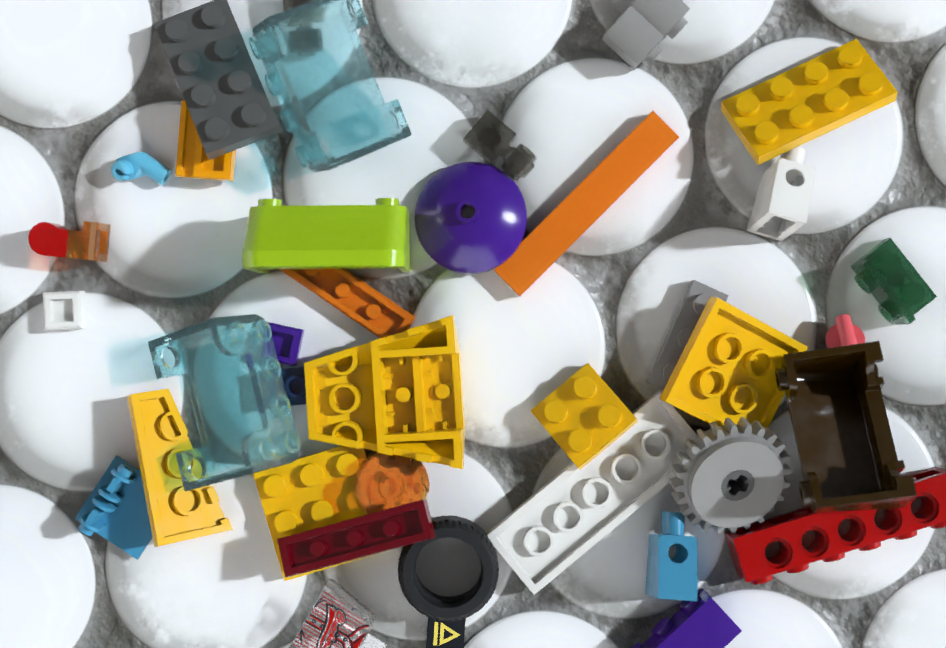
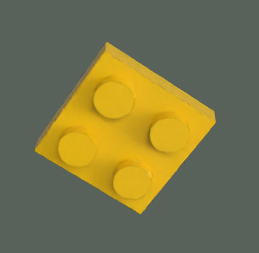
[530,363,638,470]

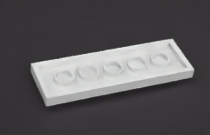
[487,391,698,595]

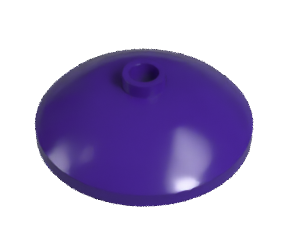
[414,162,527,274]

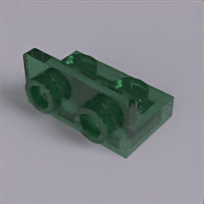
[850,238,937,325]

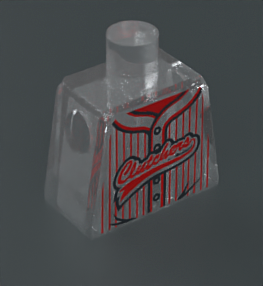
[289,578,387,648]

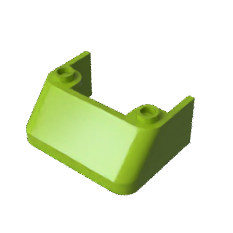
[242,198,410,274]

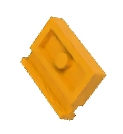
[175,100,236,182]

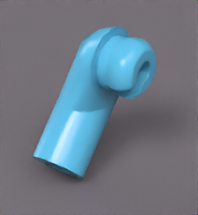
[111,152,172,186]

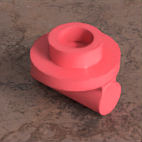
[825,314,865,348]

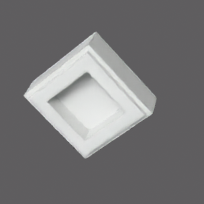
[43,291,86,330]

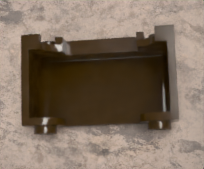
[775,341,917,512]

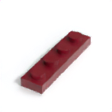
[277,499,436,578]

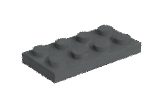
[154,0,281,160]

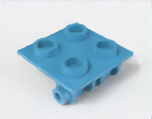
[75,455,153,560]

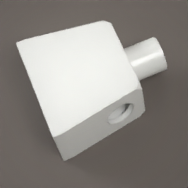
[746,146,816,241]

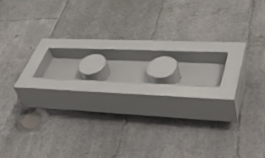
[646,280,729,390]

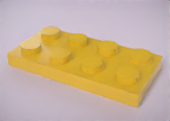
[721,39,898,165]

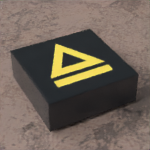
[426,617,466,648]

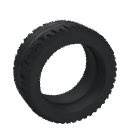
[398,515,499,621]

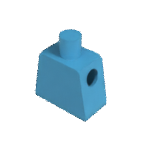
[645,511,698,601]

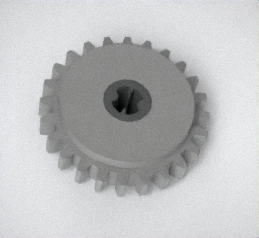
[669,417,792,534]

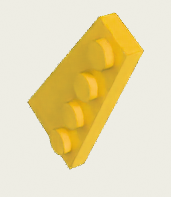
[127,389,233,547]

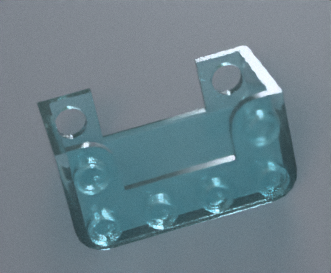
[249,0,412,172]
[148,314,300,491]

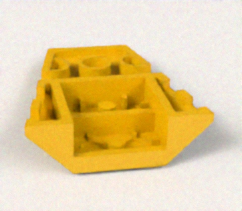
[304,315,465,469]

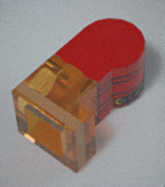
[28,221,111,262]

